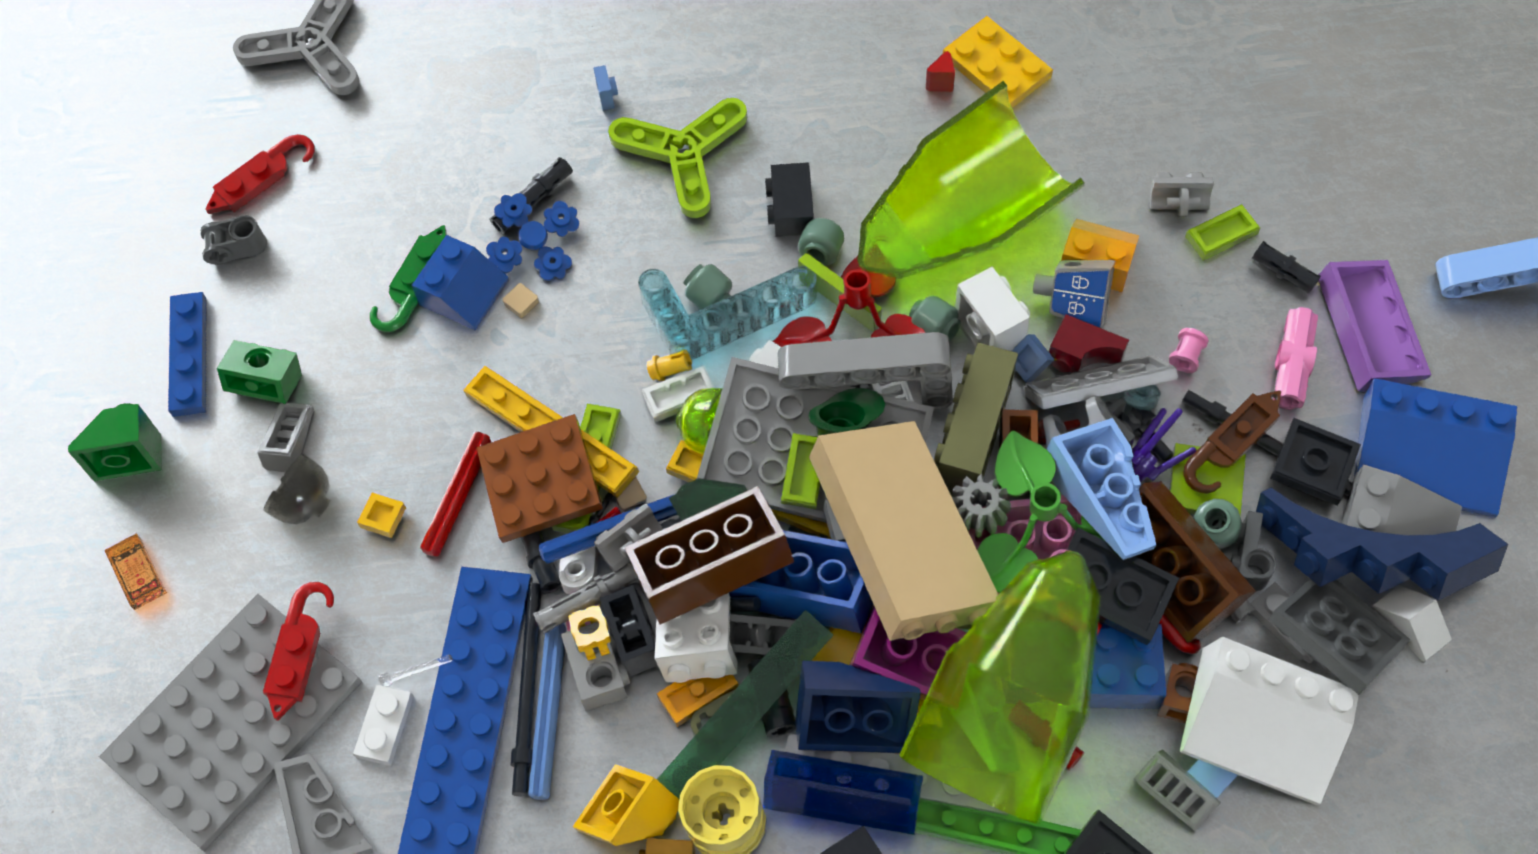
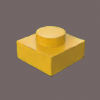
[357,492,406,538]

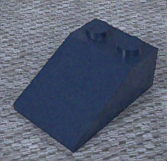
[795,661,921,753]

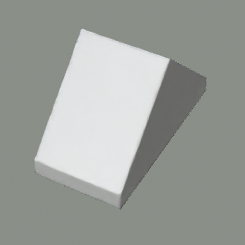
[1371,585,1452,663]

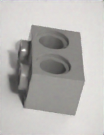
[561,622,631,711]

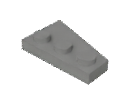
[273,753,374,854]

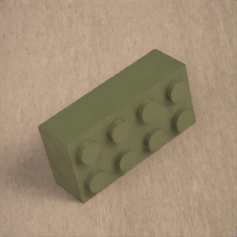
[934,342,1018,497]

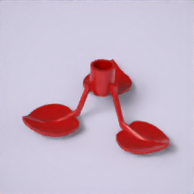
[772,244,925,347]

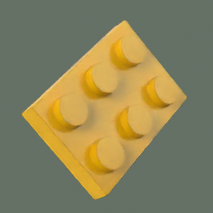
[943,16,1053,112]

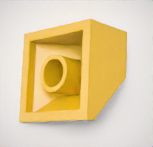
[572,764,679,846]

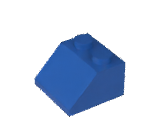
[412,235,509,330]

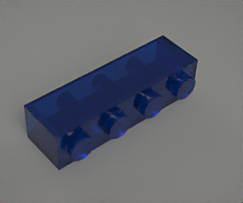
[763,750,923,835]

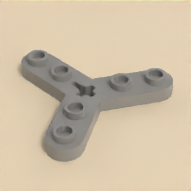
[232,0,359,95]

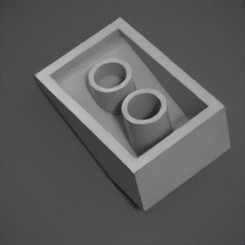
[1342,465,1462,535]

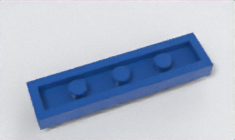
[168,292,206,417]

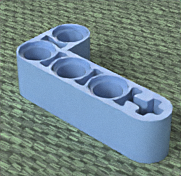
[1435,237,1538,299]

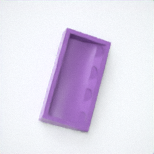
[1319,260,1432,392]

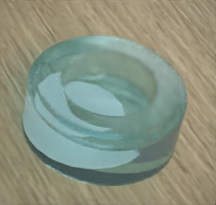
[1124,385,1161,410]

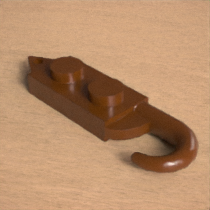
[1183,390,1281,494]

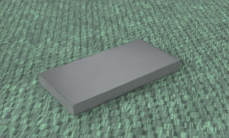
[1023,355,1178,409]

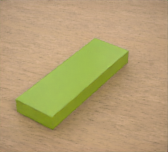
[798,253,882,332]

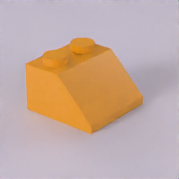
[1061,219,1139,292]

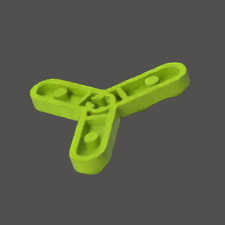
[608,98,747,218]

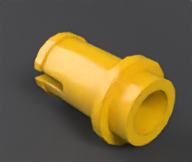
[647,349,692,382]

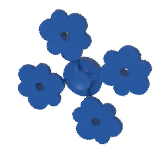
[486,193,579,281]

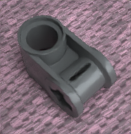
[200,215,267,265]

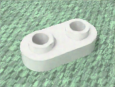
[559,546,599,594]

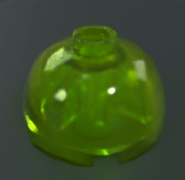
[676,388,723,453]

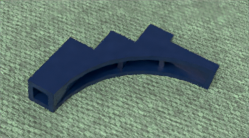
[1256,488,1509,601]

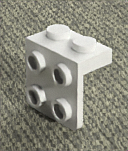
[655,593,738,683]

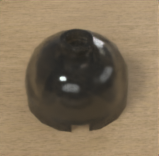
[263,454,331,525]

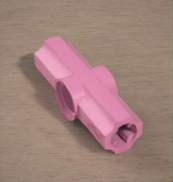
[1273,307,1318,410]

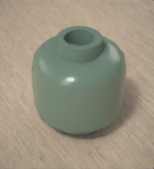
[798,218,845,266]
[683,264,733,313]
[909,295,961,342]
[1194,499,1242,549]

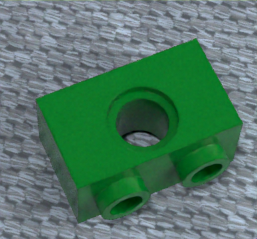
[216,340,302,404]

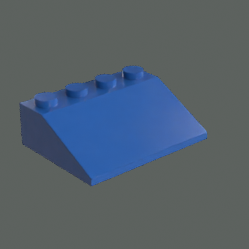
[1354,378,1517,517]

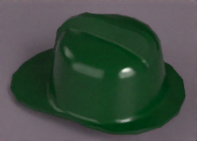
[808,388,885,436]

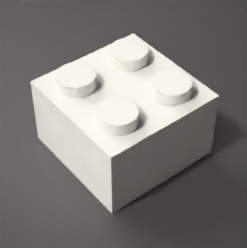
[955,267,1030,351]

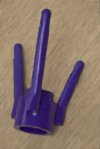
[1131,408,1196,482]

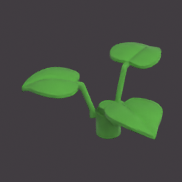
[977,431,1105,593]

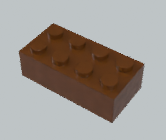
[1136,481,1256,643]
[624,486,794,625]

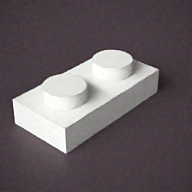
[353,685,414,766]

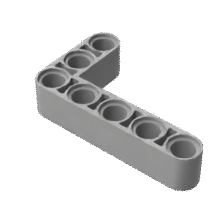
[778,332,953,410]

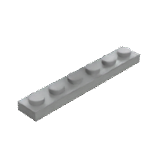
[782,733,1014,815]

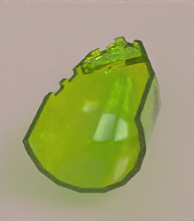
[857,81,1085,279]
[899,550,1101,824]

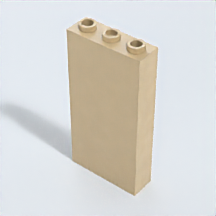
[809,421,1001,640]

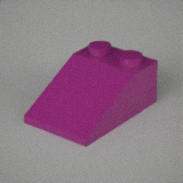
[849,606,985,710]

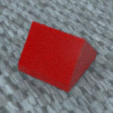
[925,51,955,92]

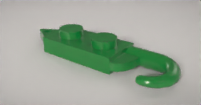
[369,225,447,332]

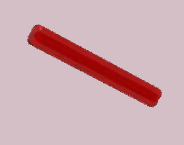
[420,432,491,557]

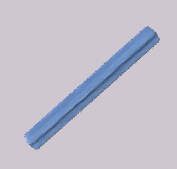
[528,623,566,800]

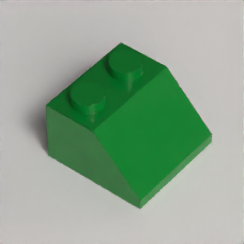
[68,403,162,481]

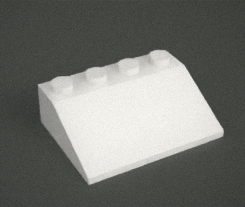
[1180,637,1359,805]

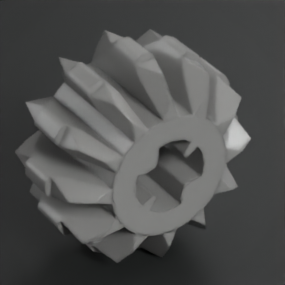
[952,473,1011,538]

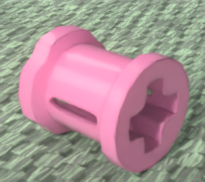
[1169,328,1209,373]

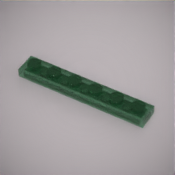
[657,610,834,799]

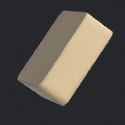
[503,283,539,318]
[613,477,647,512]

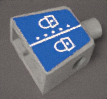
[1033,260,1115,328]

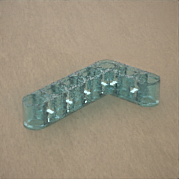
[638,266,817,360]

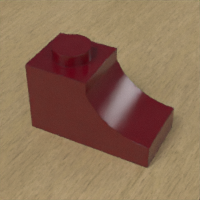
[1049,314,1129,373]

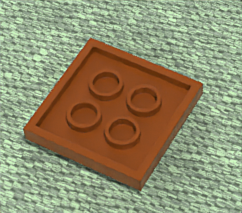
[476,414,603,543]

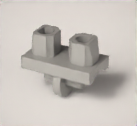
[1149,172,1214,217]
[594,504,663,572]

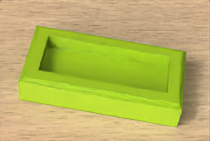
[1185,204,1260,261]
[781,433,820,509]

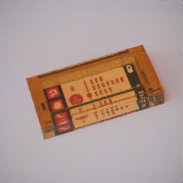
[104,533,167,610]

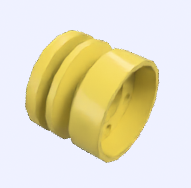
[678,765,766,854]

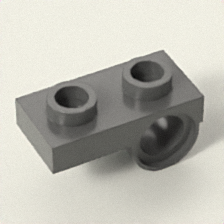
[1230,511,1277,591]

